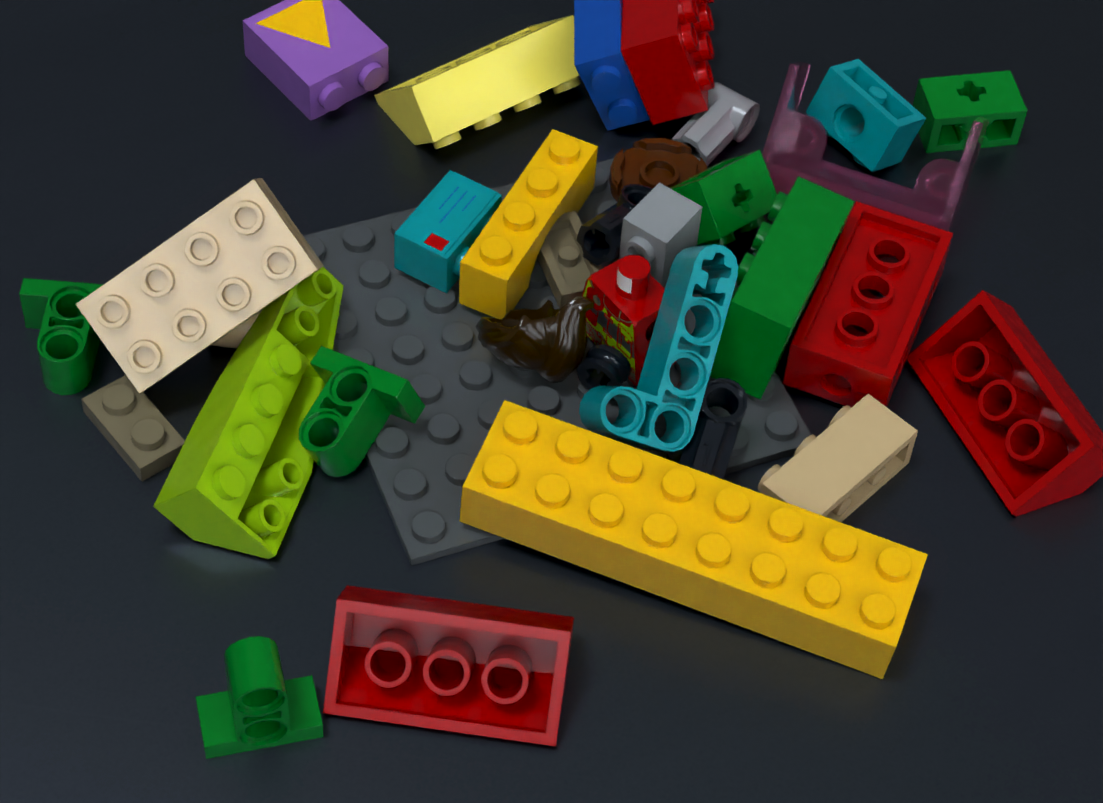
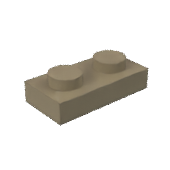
[537,211,602,309]
[81,375,185,482]

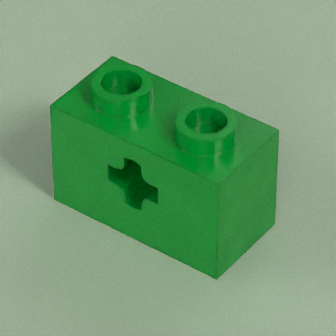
[912,70,1027,153]
[670,150,777,246]

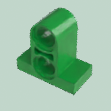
[19,278,104,395]
[299,346,425,477]
[195,636,324,759]

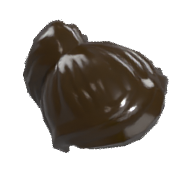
[476,296,594,383]

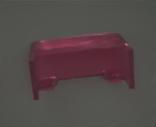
[762,62,989,233]

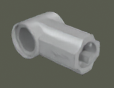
[672,82,760,166]

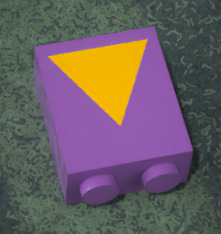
[243,0,389,121]

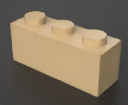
[758,394,918,522]

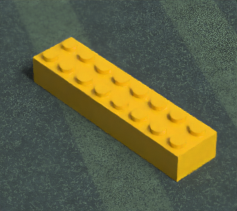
[459,400,928,679]

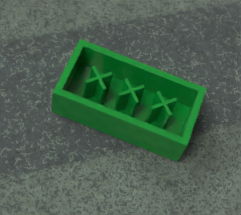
[710,176,855,400]

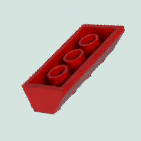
[907,290,1103,517]
[323,585,574,746]

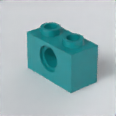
[806,59,926,172]

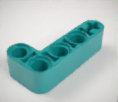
[579,244,738,452]

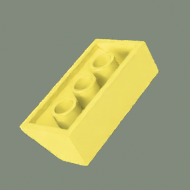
[374,15,581,149]

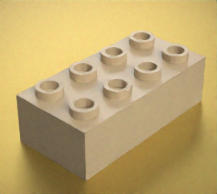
[75,178,324,394]

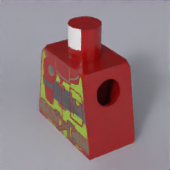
[582,255,677,386]

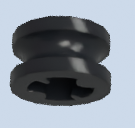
[577,344,632,390]

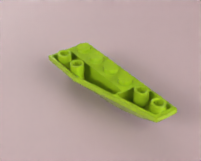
[153,267,344,559]

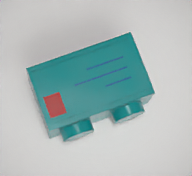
[394,170,502,293]

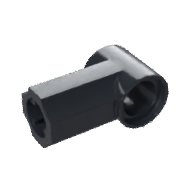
[576,184,653,266]
[679,378,748,480]

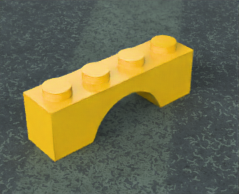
[459,129,598,320]

